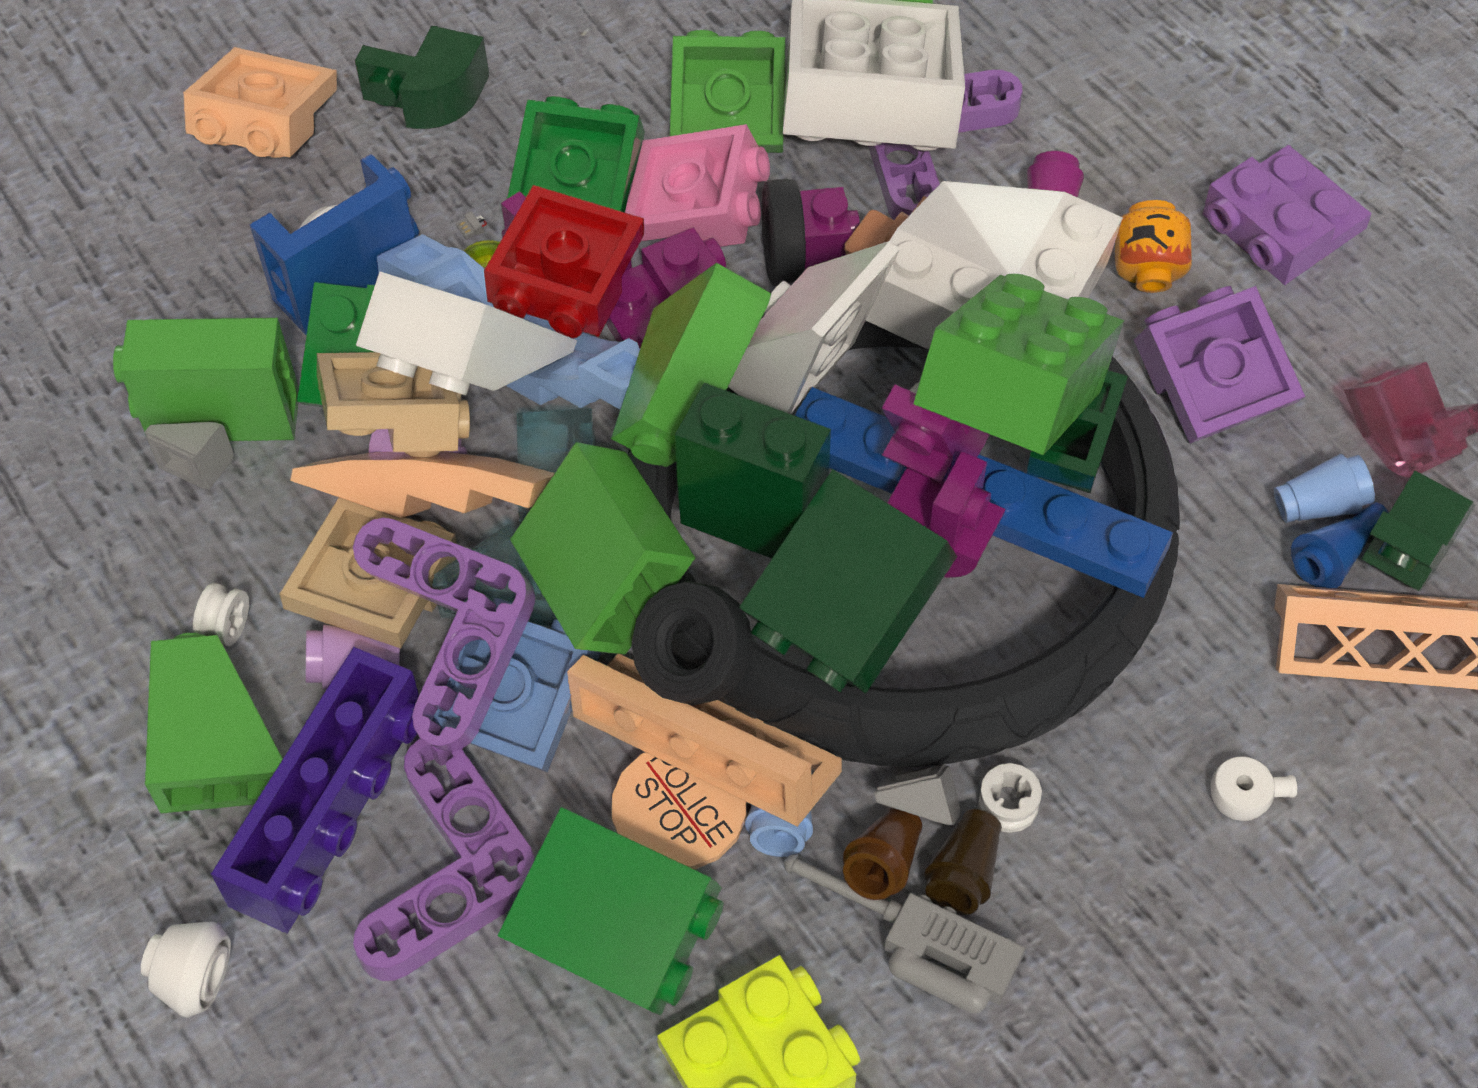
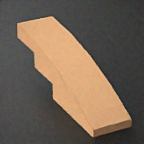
[290,451,555,518]

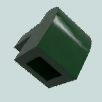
[355,25,489,129]
[1026,370,1128,493]
[1362,470,1475,591]

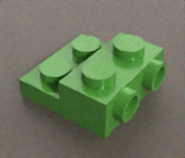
[670,30,786,153]

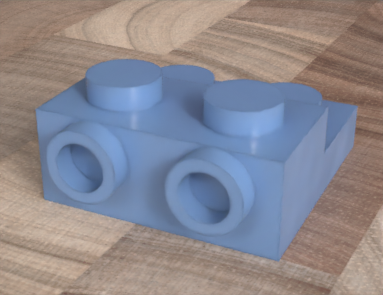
[433,598,601,773]

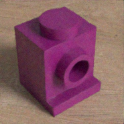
[800,187,860,270]

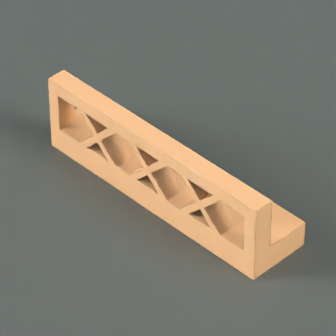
[1274,584,1478,690]
[567,654,842,827]

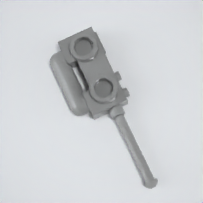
[784,854,1026,1013]

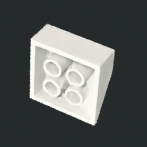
[783,0,965,151]
[866,181,1123,349]

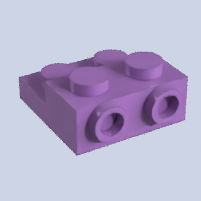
[1202,145,1372,285]
[1134,286,1306,444]

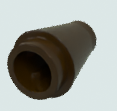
[924,809,1002,915]

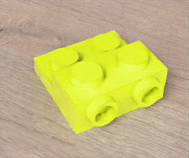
[657,955,860,1088]

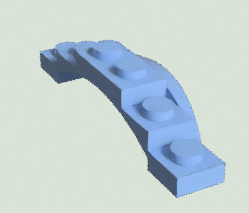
[377,234,640,409]

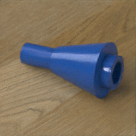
[1291,502,1389,589]

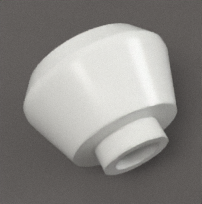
[141,921,231,1018]

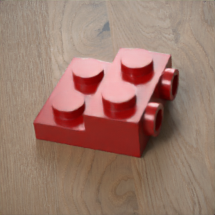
[484,185,644,338]

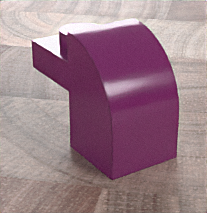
[882,385,990,485]
[887,452,1006,578]

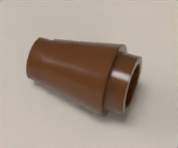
[843,807,923,900]

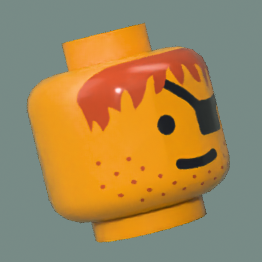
[1115,200,1192,293]

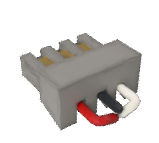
[456,211,487,240]

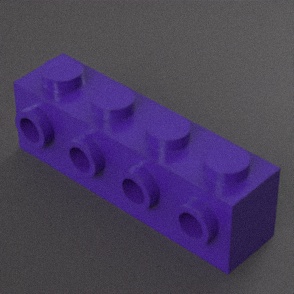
[211,647,419,934]

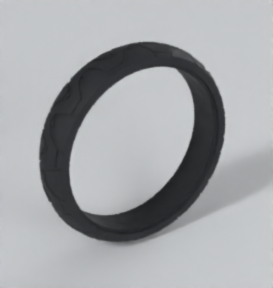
[628,281,1180,767]

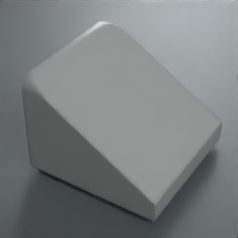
[145,422,234,490]
[874,764,961,825]

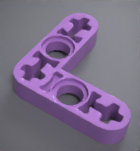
[868,70,1023,220]
[353,517,535,752]
[353,735,535,981]

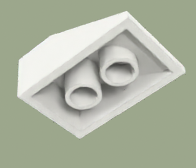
[728,241,900,415]
[356,272,577,395]

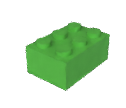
[913,273,1124,455]

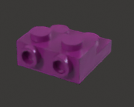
[606,227,726,348]

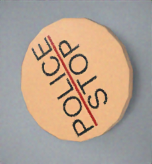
[612,752,747,870]

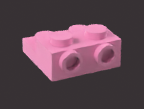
[625,124,770,247]

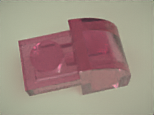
[1344,361,1478,478]

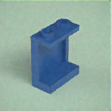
[250,154,419,335]

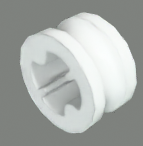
[193,582,249,647]
[978,763,1042,833]

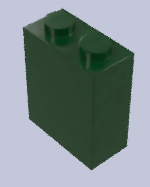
[675,383,831,559]
[739,469,957,694]

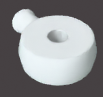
[1210,757,1297,821]

